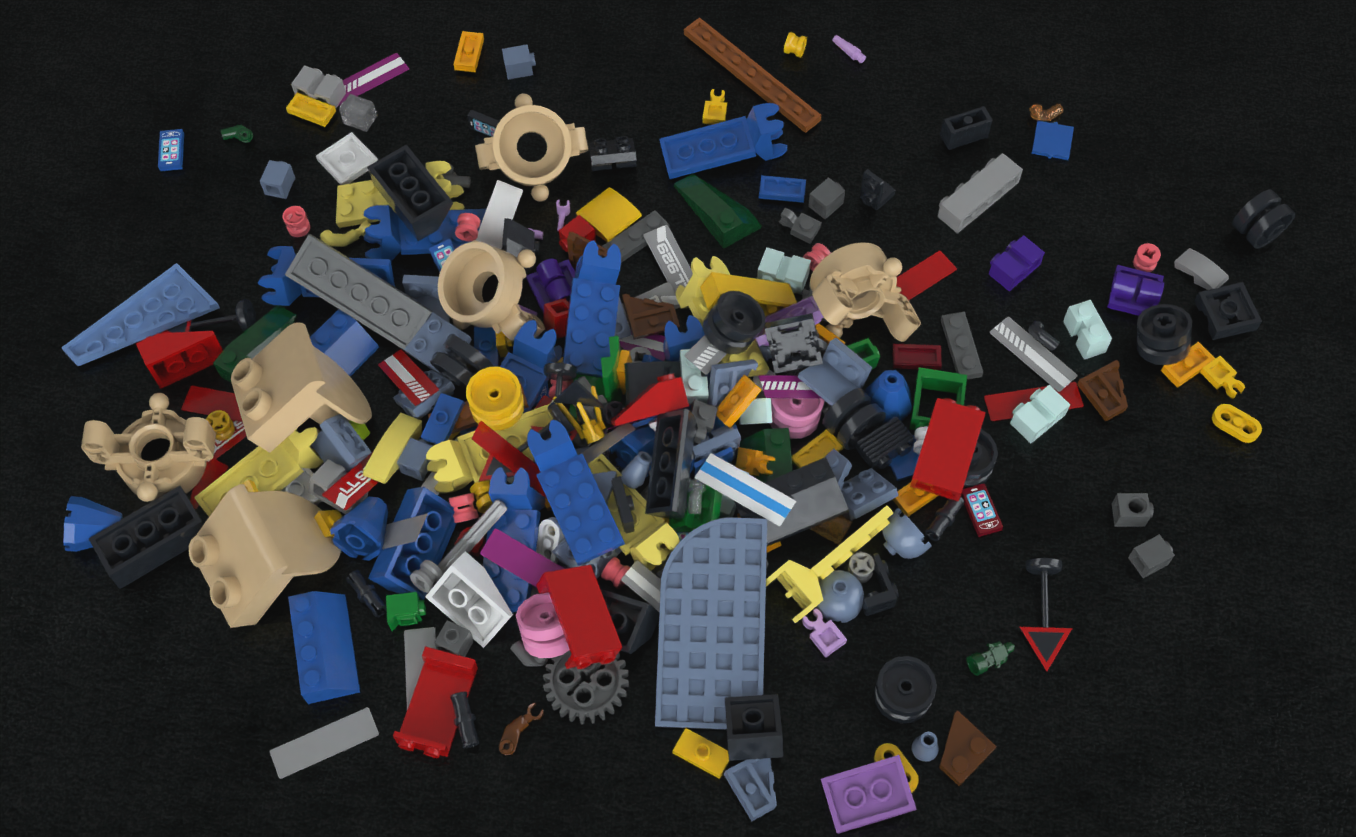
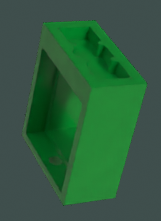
[909,367,967,430]

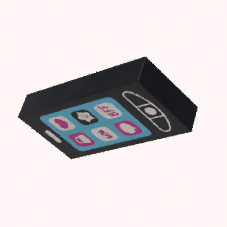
[467,110,500,137]

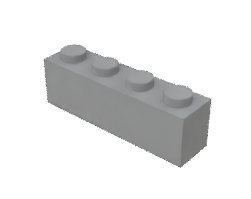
[938,153,1023,233]

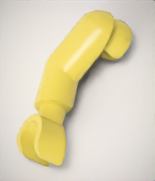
[320,220,371,247]

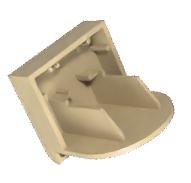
[231,323,372,453]
[188,484,341,628]

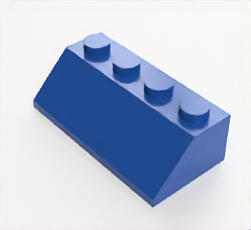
[310,309,379,376]
[368,487,457,600]
[288,591,360,704]

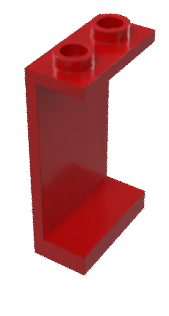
[910,398,986,502]
[536,565,623,669]
[393,646,478,758]

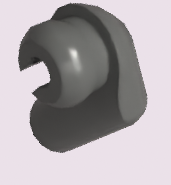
[510,640,548,667]

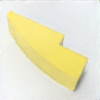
[363,413,422,484]

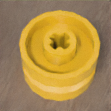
[466,367,524,431]

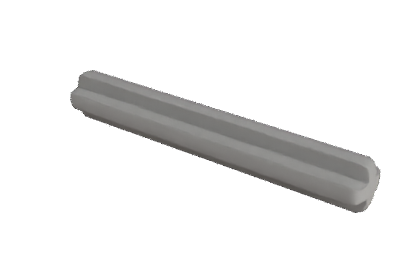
[437,499,508,574]

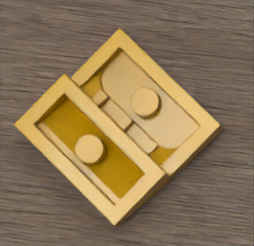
[576,187,642,242]

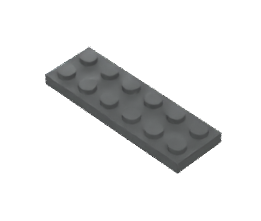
[285,234,433,350]

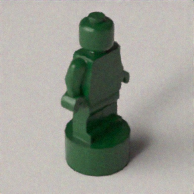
[966,642,1015,676]

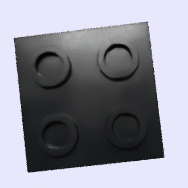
[589,136,636,171]

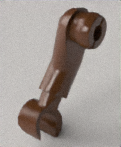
[499,703,544,755]

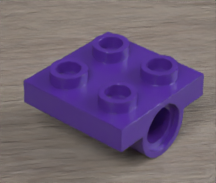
[526,259,575,315]
[1107,265,1164,316]

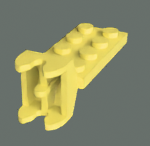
[336,161,464,228]
[676,256,769,377]
[426,404,553,494]
[194,423,324,517]
[588,454,680,571]
[766,506,893,623]

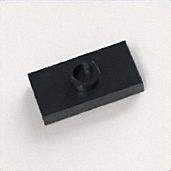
[611,476,634,533]

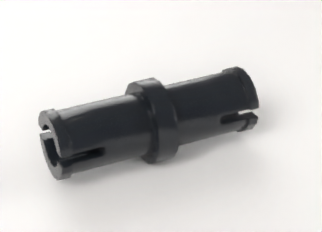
[925,497,964,541]
[346,570,387,617]
[450,692,480,749]

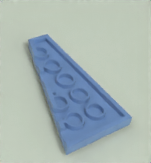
[61,263,220,366]

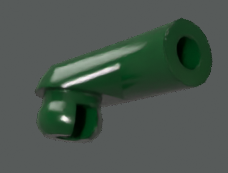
[221,125,253,143]

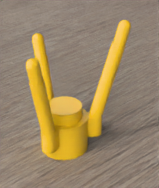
[553,386,606,444]

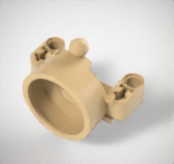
[475,94,588,202]
[438,240,545,341]
[810,243,921,342]
[81,393,216,502]

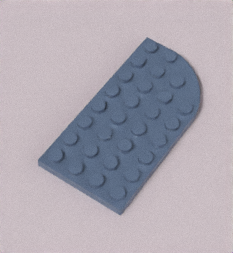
[655,518,767,729]

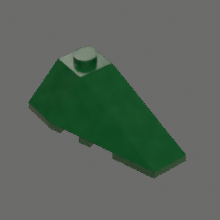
[674,174,761,249]
[213,305,297,383]
[739,428,792,483]

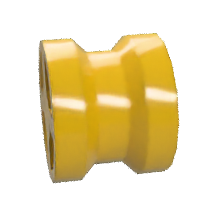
[784,32,807,58]
[206,410,235,441]

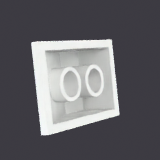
[425,551,513,648]

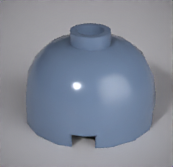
[882,508,932,559]
[815,570,864,623]

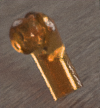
[1030,104,1063,121]

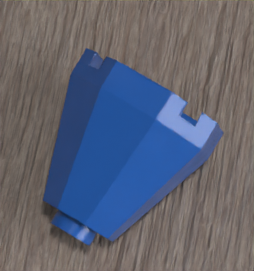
[864,370,913,424]
[609,424,655,477]
[63,496,123,551]
[330,496,388,561]

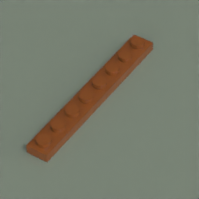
[684,17,821,133]

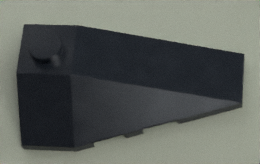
[502,218,540,289]
[600,589,660,654]

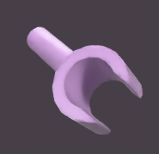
[556,200,570,231]

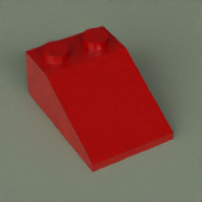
[136,331,223,389]
[611,373,689,426]

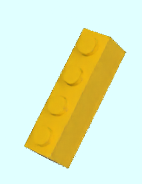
[700,272,797,317]

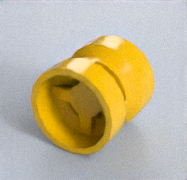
[470,480,493,513]

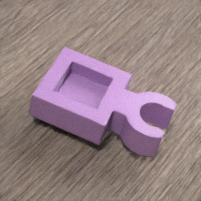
[802,609,847,658]

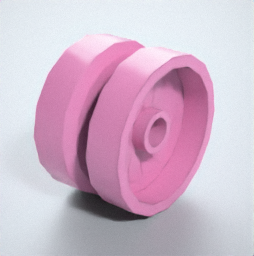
[770,398,824,439]
[516,593,570,658]

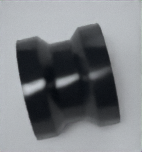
[600,401,625,427]

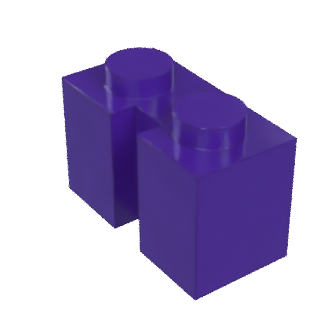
[989,235,1045,291]

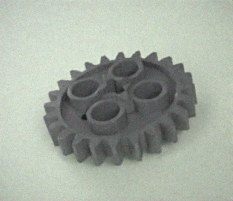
[543,650,629,724]

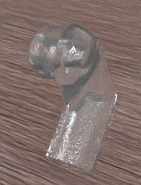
[688,479,706,514]

